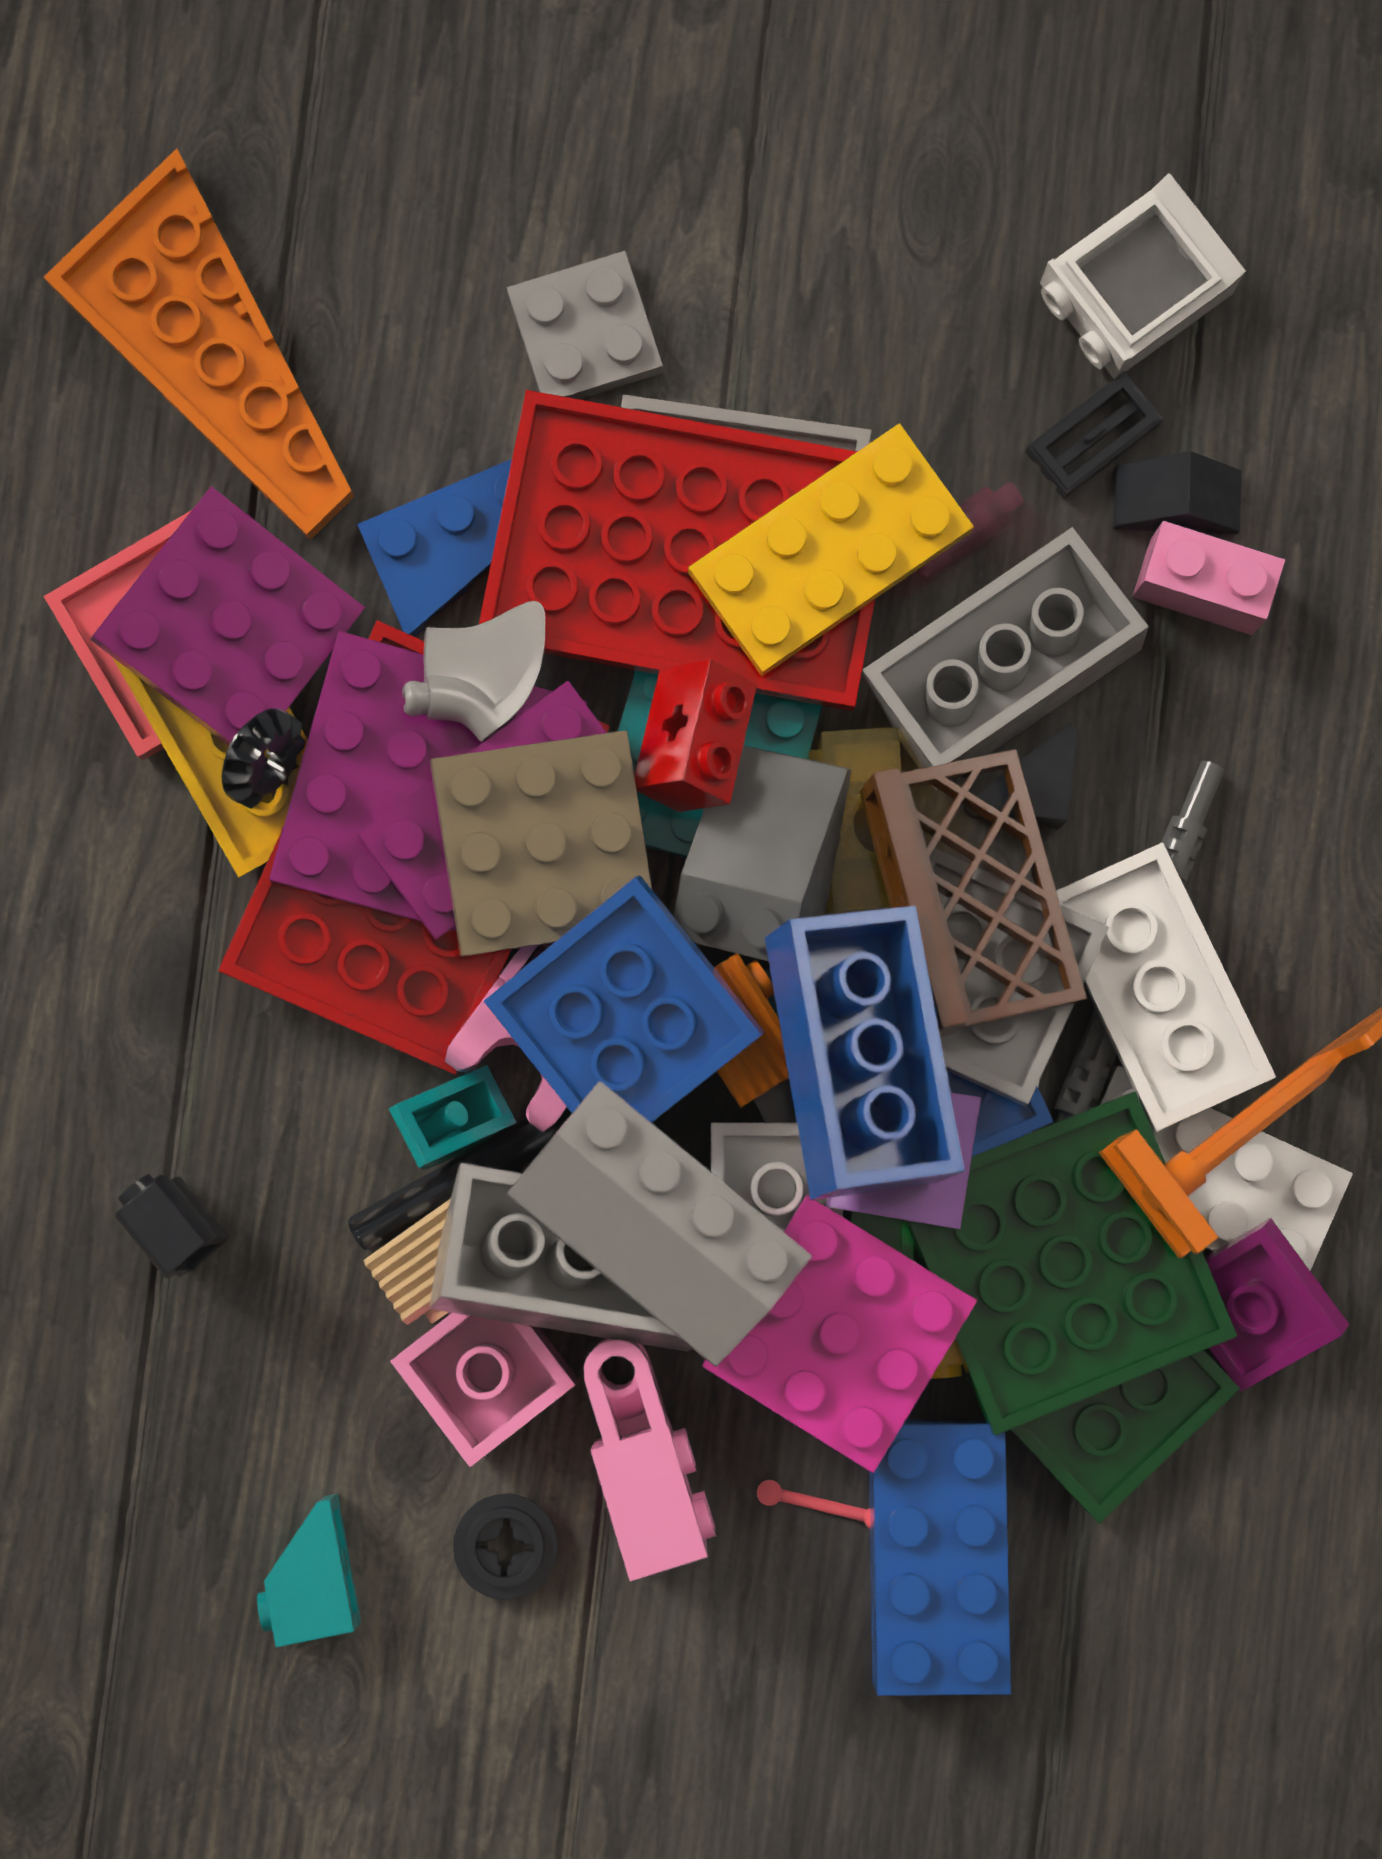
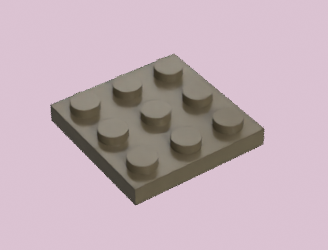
[430,730,652,956]

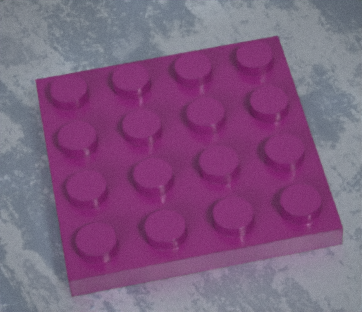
[269,631,587,949]

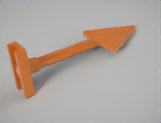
[1099,1007,1382,1258]

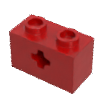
[634,659,757,812]

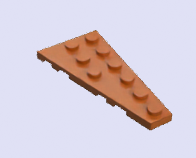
[44,149,354,540]

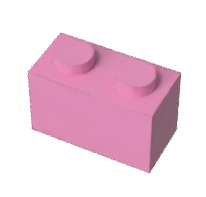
[1132,521,1285,635]

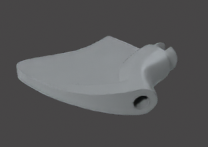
[402,601,545,743]

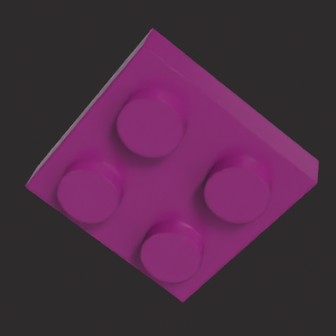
[1205,1218,1349,1392]

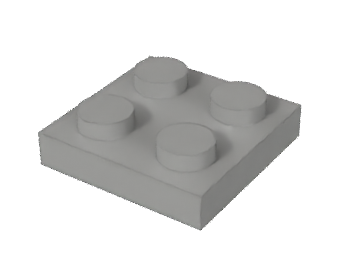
[507,251,663,399]

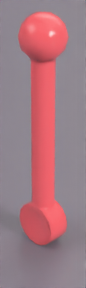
[757,1480,871,1529]

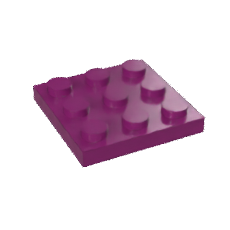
[90,486,365,746]

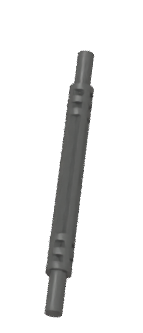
[1054,760,1225,1123]

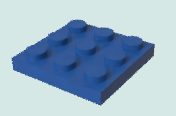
[484,875,765,1122]

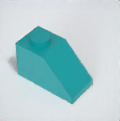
[389,1065,517,1170]
[257,1493,362,1647]

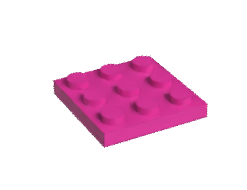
[702,1195,977,1473]

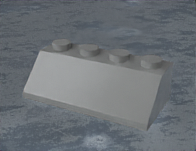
[862,527,1149,790]
[506,1081,812,1367]
[429,1163,692,1352]

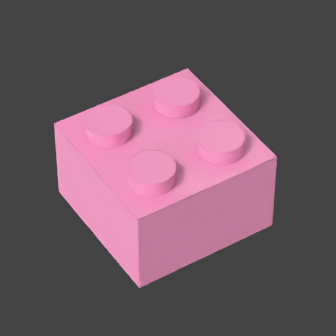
[390,1313,580,1467]

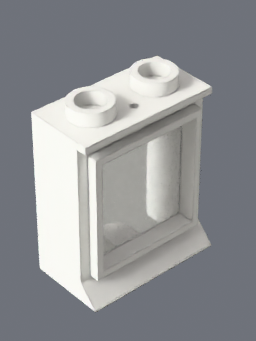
[1040,173,1246,379]

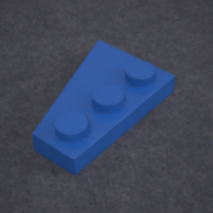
[357,459,512,637]

